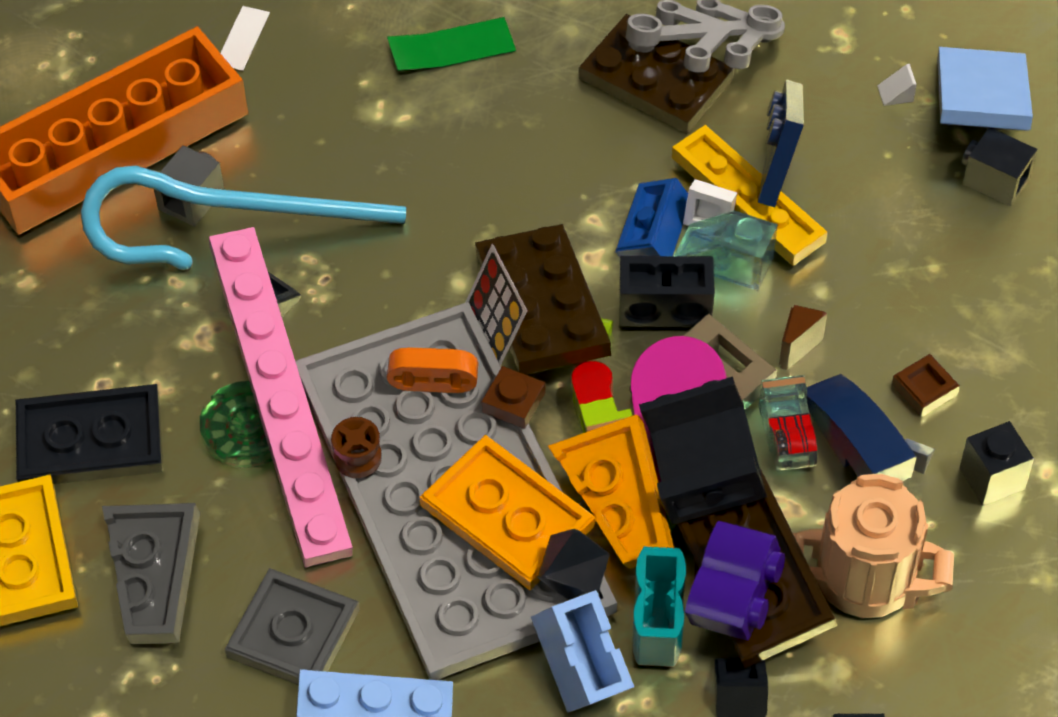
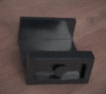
[639,376,767,525]

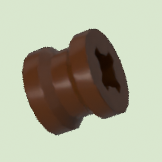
[331,417,382,478]

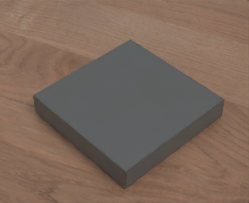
[225,568,360,685]

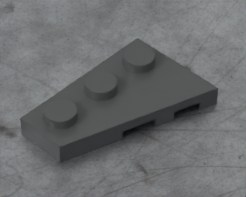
[102,503,200,644]

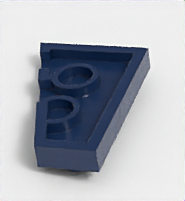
[758,79,804,208]

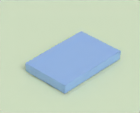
[937,47,1033,131]

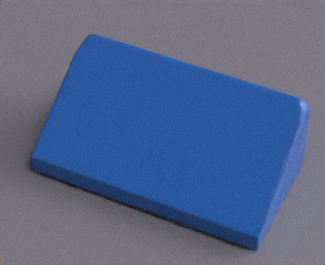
[615,178,688,256]

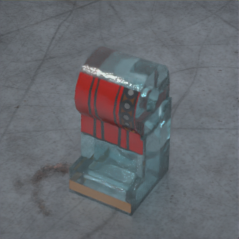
[758,375,817,471]

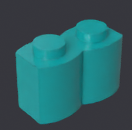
[632,547,686,667]

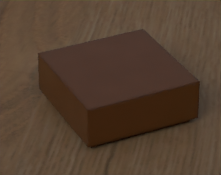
[891,354,960,417]

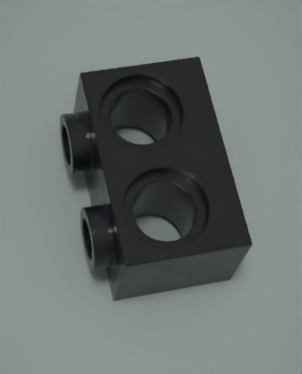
[619,256,715,327]

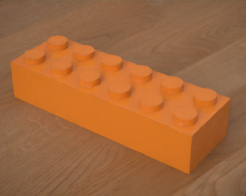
[0,26,248,235]

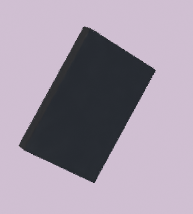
[15,384,164,484]

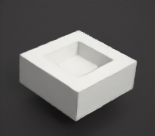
[683,179,737,238]

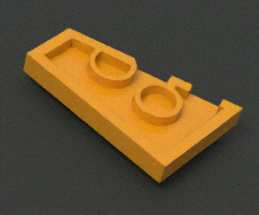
[548,414,674,569]

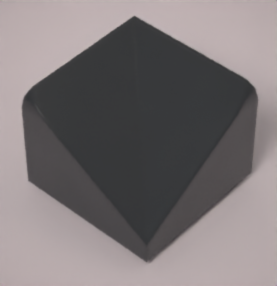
[538,529,610,600]

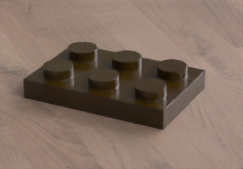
[579,14,734,134]

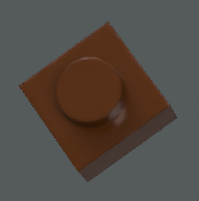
[481,366,546,429]

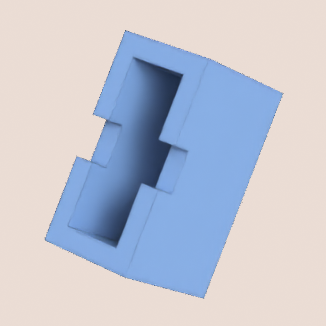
[531,590,634,712]

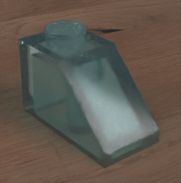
[674,210,778,291]

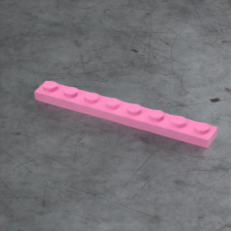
[209,227,353,567]

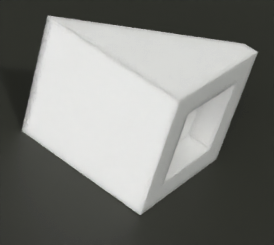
[877,64,916,106]

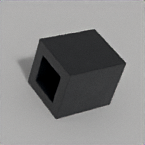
[962,128,1038,207]
[959,421,1034,506]

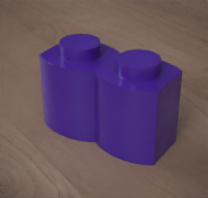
[685,521,785,641]

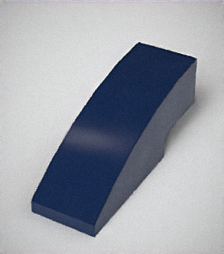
[799,374,916,481]

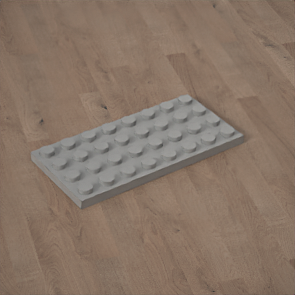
[295,302,617,680]

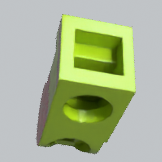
[571,361,633,433]

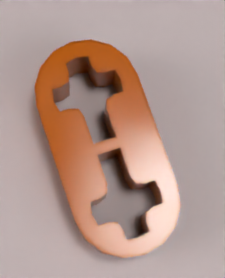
[387,347,479,393]

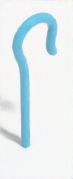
[81,165,406,270]

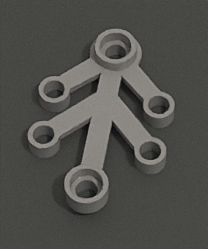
[626,0,785,72]

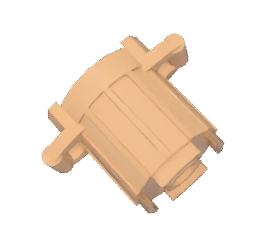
[793,474,954,618]

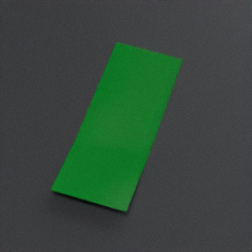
[387,17,517,70]

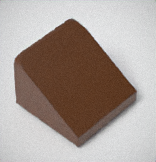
[779,305,827,370]

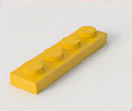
[672,125,828,266]

